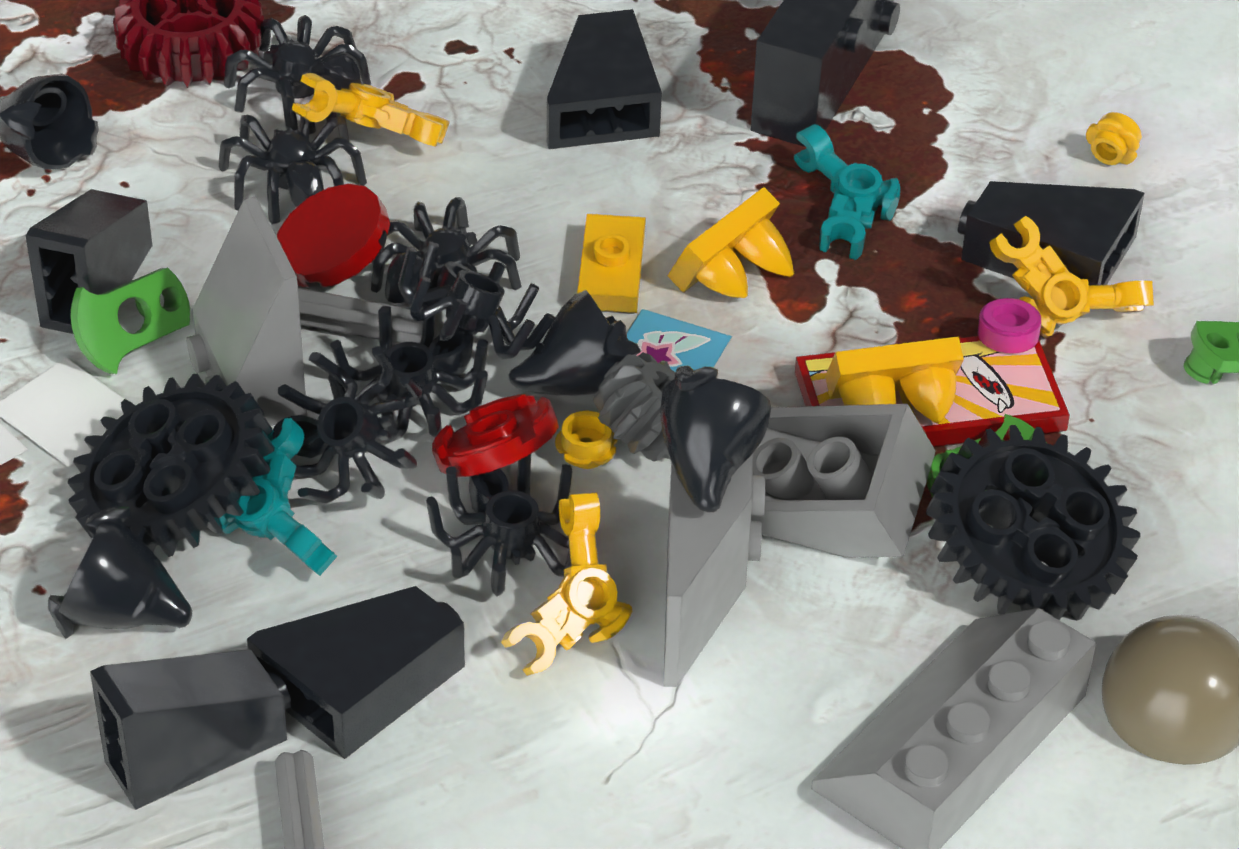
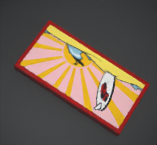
[795,336,1070,446]

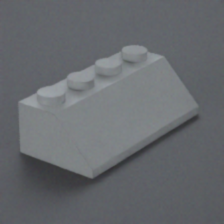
[811,608,1097,849]

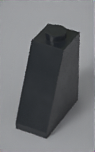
[546,9,662,149]
[957,181,1145,285]
[25,189,153,334]
[247,586,465,759]
[90,649,291,810]

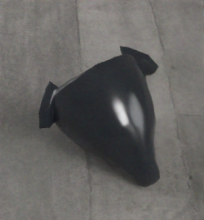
[0,73,99,170]
[508,290,641,396]
[660,365,771,512]
[48,506,192,639]

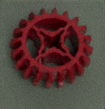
[113,0,264,88]

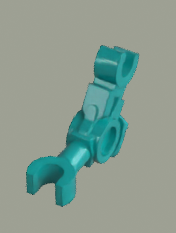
[794,124,900,260]
[220,418,337,576]

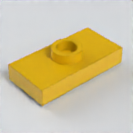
[577,214,646,313]

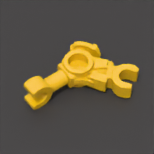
[291,73,450,147]
[989,216,1154,338]
[501,493,633,676]

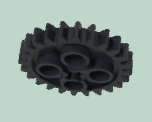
[68,373,275,557]
[926,425,1141,620]

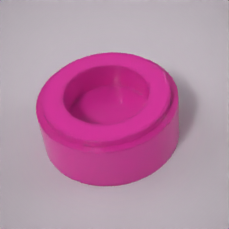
[978,298,1041,353]

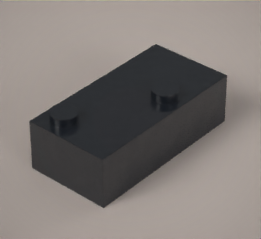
[751,0,900,147]

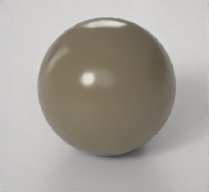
[1102,615,1239,765]

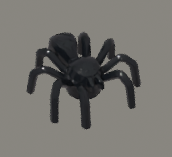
[224,15,371,130]
[218,103,367,224]
[371,197,522,308]
[398,241,556,359]
[328,304,488,442]
[273,346,422,503]
[426,454,572,597]

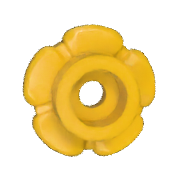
[1086,112,1142,165]
[555,410,618,469]

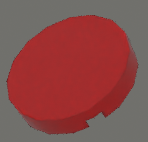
[277,183,390,287]
[432,394,559,477]

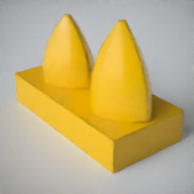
[667,187,794,298]
[825,336,964,423]

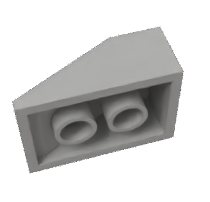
[186,196,307,426]
[751,404,936,557]
[663,454,765,687]

